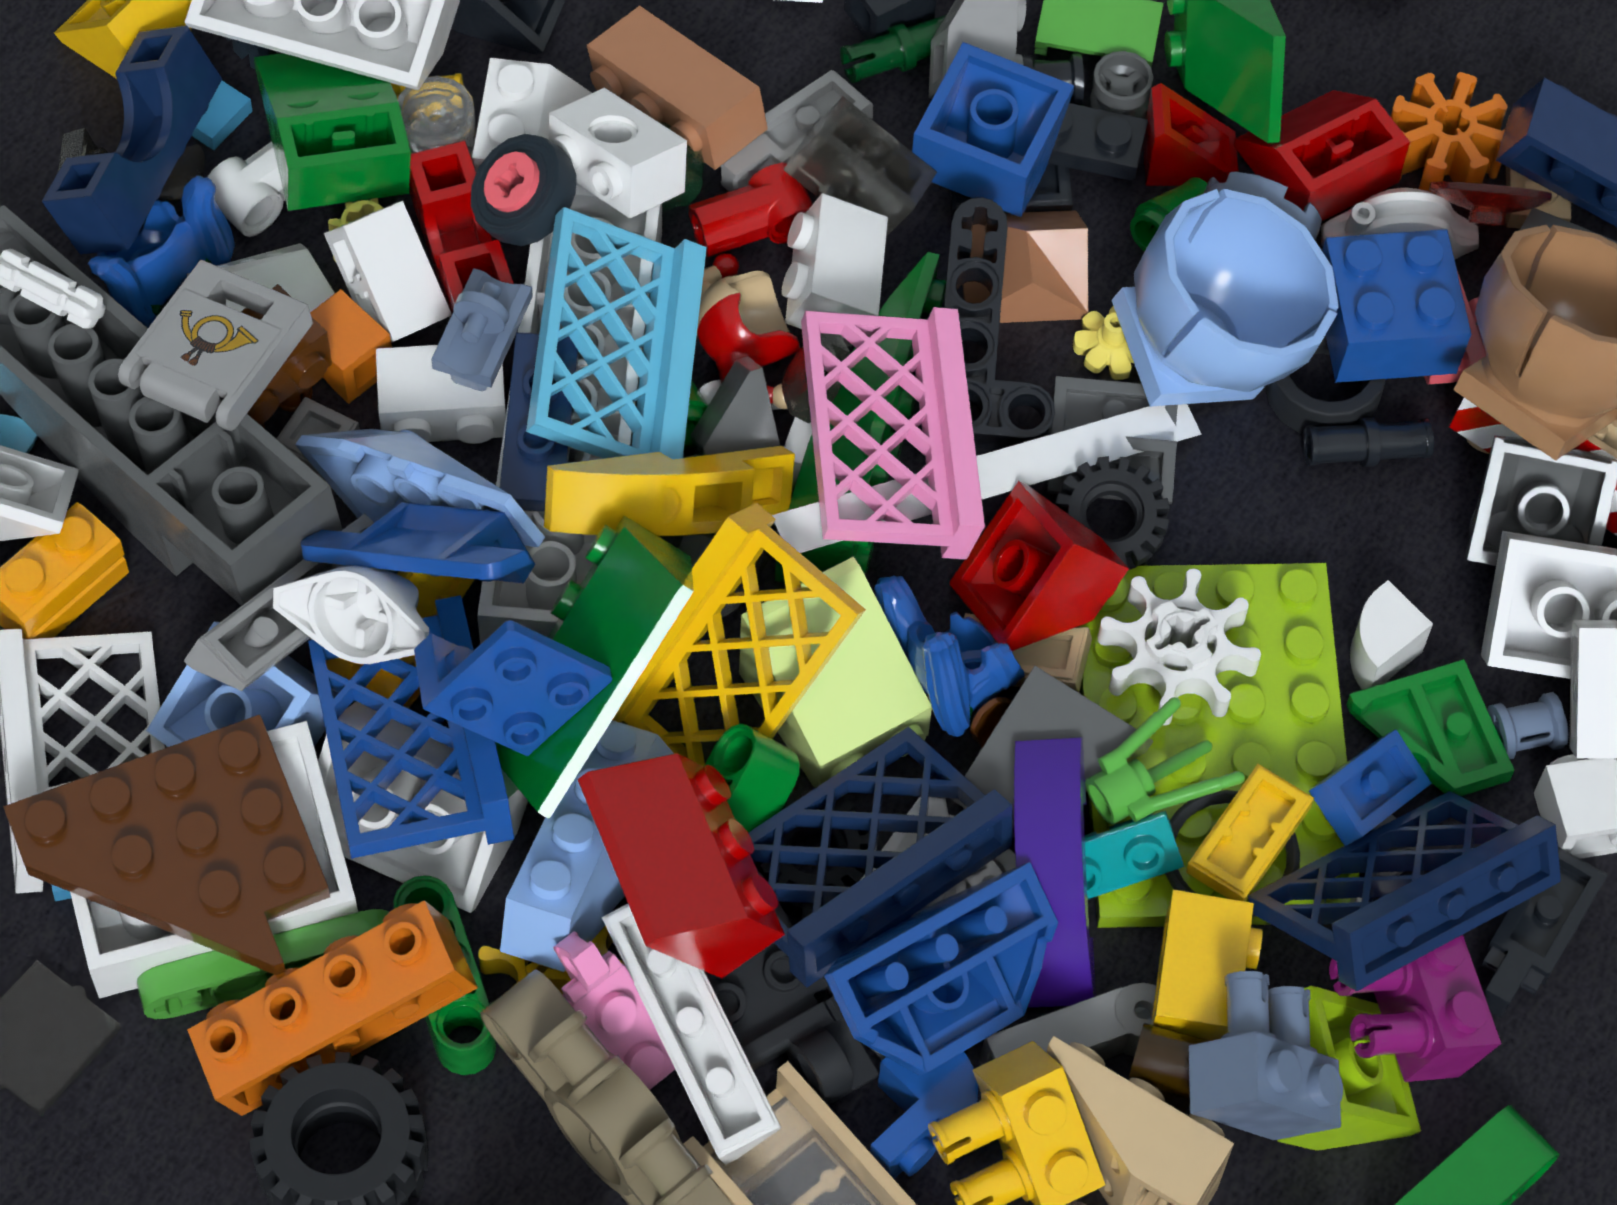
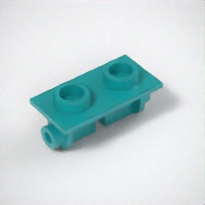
[1084,810,1185,899]

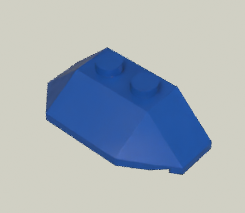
[824,862,1058,1075]

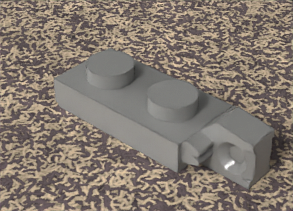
[720,70,873,192]

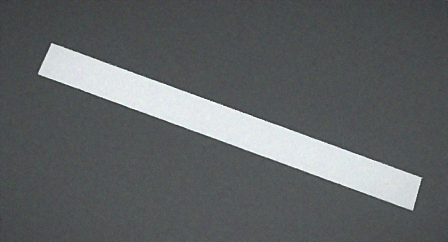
[772,404,1201,553]

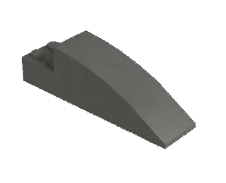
[0,205,342,606]

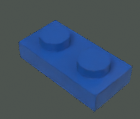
[1309,729,1431,846]

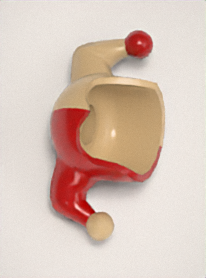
[697,253,800,409]

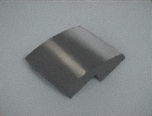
[1047,376,1178,505]

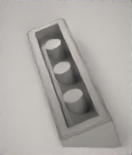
[184,513,396,691]

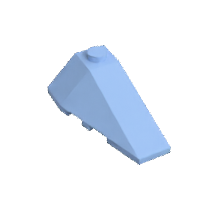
[295,429,545,547]

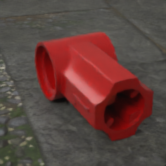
[689,162,813,257]

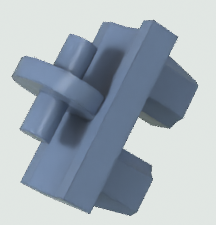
[431,268,533,391]

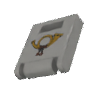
[118,260,313,431]

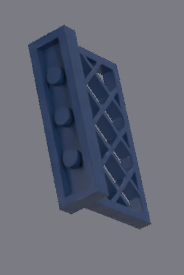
[748,726,1012,988]
[1248,791,1561,991]

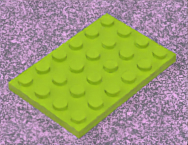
[1079,563,1359,928]

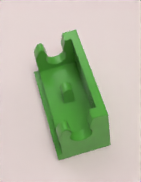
[1035,0,1164,68]

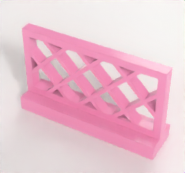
[801,307,985,559]

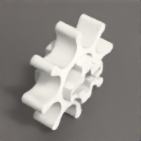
[1098,569,1261,725]

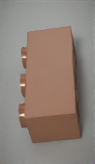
[587,6,768,170]

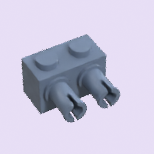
[1189,971,1343,1140]

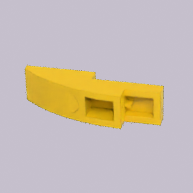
[544,446,795,536]

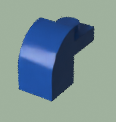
[870,1052,978,1179]

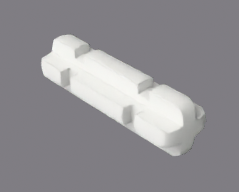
[0,249,106,329]

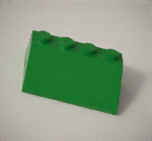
[495,516,694,819]

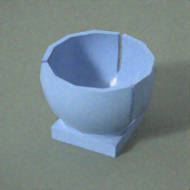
[1111,189,1339,407]

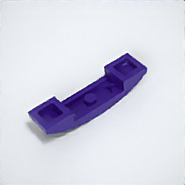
[1014,737,1096,1008]

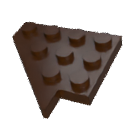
[3,714,330,975]

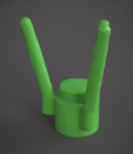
[1085,697,1245,825]

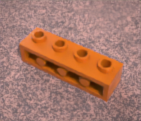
[187,900,478,1116]

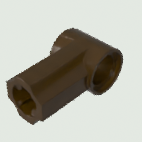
[1128,1023,1208,1114]

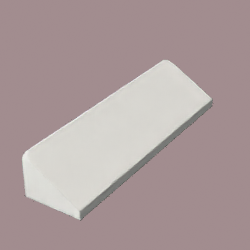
[602,904,782,1165]

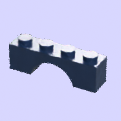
[42,25,222,254]

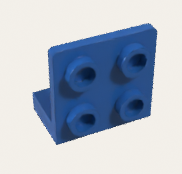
[414,620,612,756]

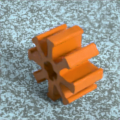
[1390,72,1508,202]

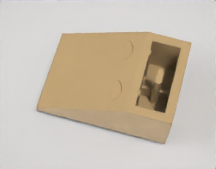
[1047,1036,1234,1205]

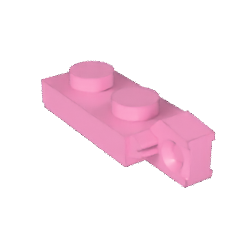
[553,931,675,1090]

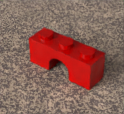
[409,141,514,318]

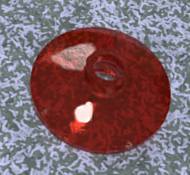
[1429,181,1552,226]

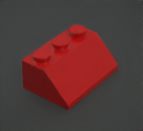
[577,753,785,978]

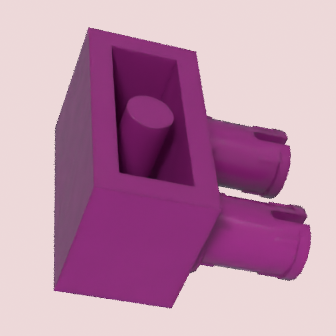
[1329,935,1501,1082]

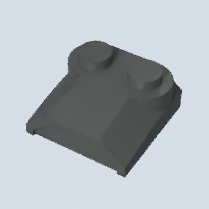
[1465,435,1617,566]

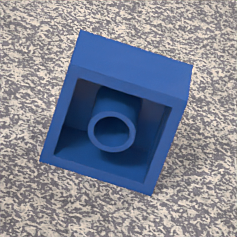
[1322,229,1472,383]

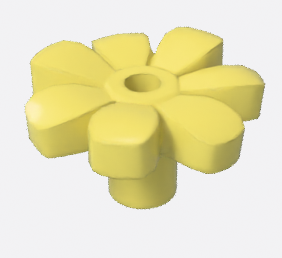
[1073,306,1134,380]

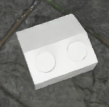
[472,58,592,184]

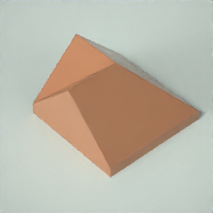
[962,210,1088,323]

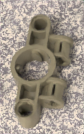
[480,970,732,1205]

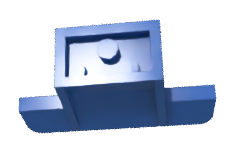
[300,502,536,584]

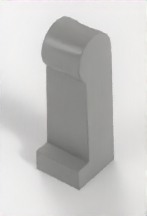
[979,983,1156,1065]

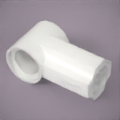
[208,141,285,237]

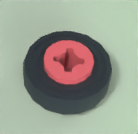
[471,134,577,246]

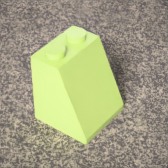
[739,557,932,788]

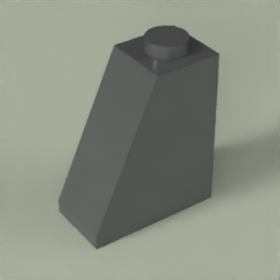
[951,666,1153,839]

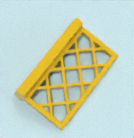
[612,503,866,766]

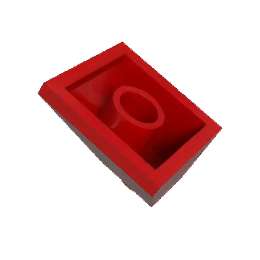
[949,481,1129,651]

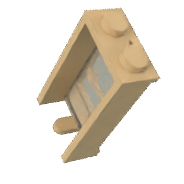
[683,1061,916,1205]

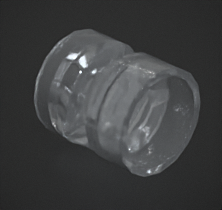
[398,76,476,159]

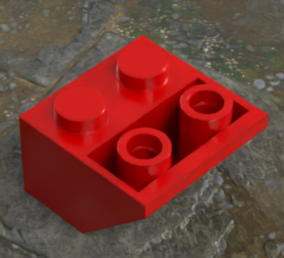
[1233,90,1410,221]

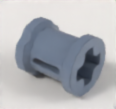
[1487,692,1569,759]

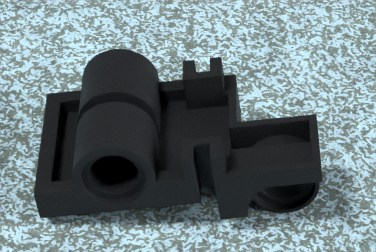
[705,872,879,1106]

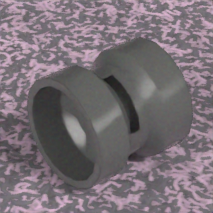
[1088,51,1153,119]

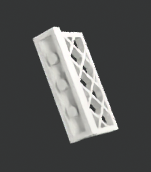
[0,629,165,893]

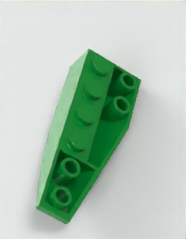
[775,252,946,583]

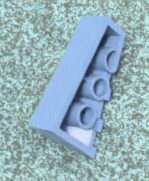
[500,720,674,972]

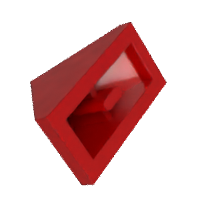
[1143,83,1239,186]

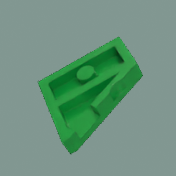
[1346,660,1514,796]

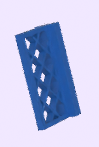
[308,595,514,859]

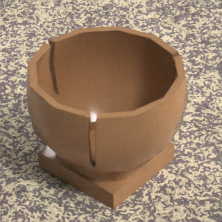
[1454,224,1617,461]

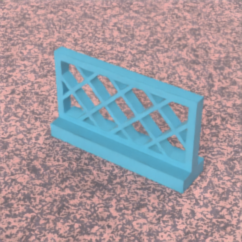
[526,207,707,459]

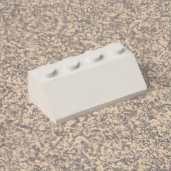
[185,0,460,90]

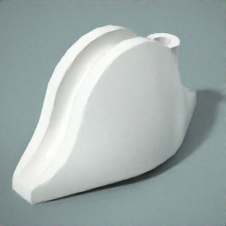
[1321,188,1479,259]
[273,565,429,664]

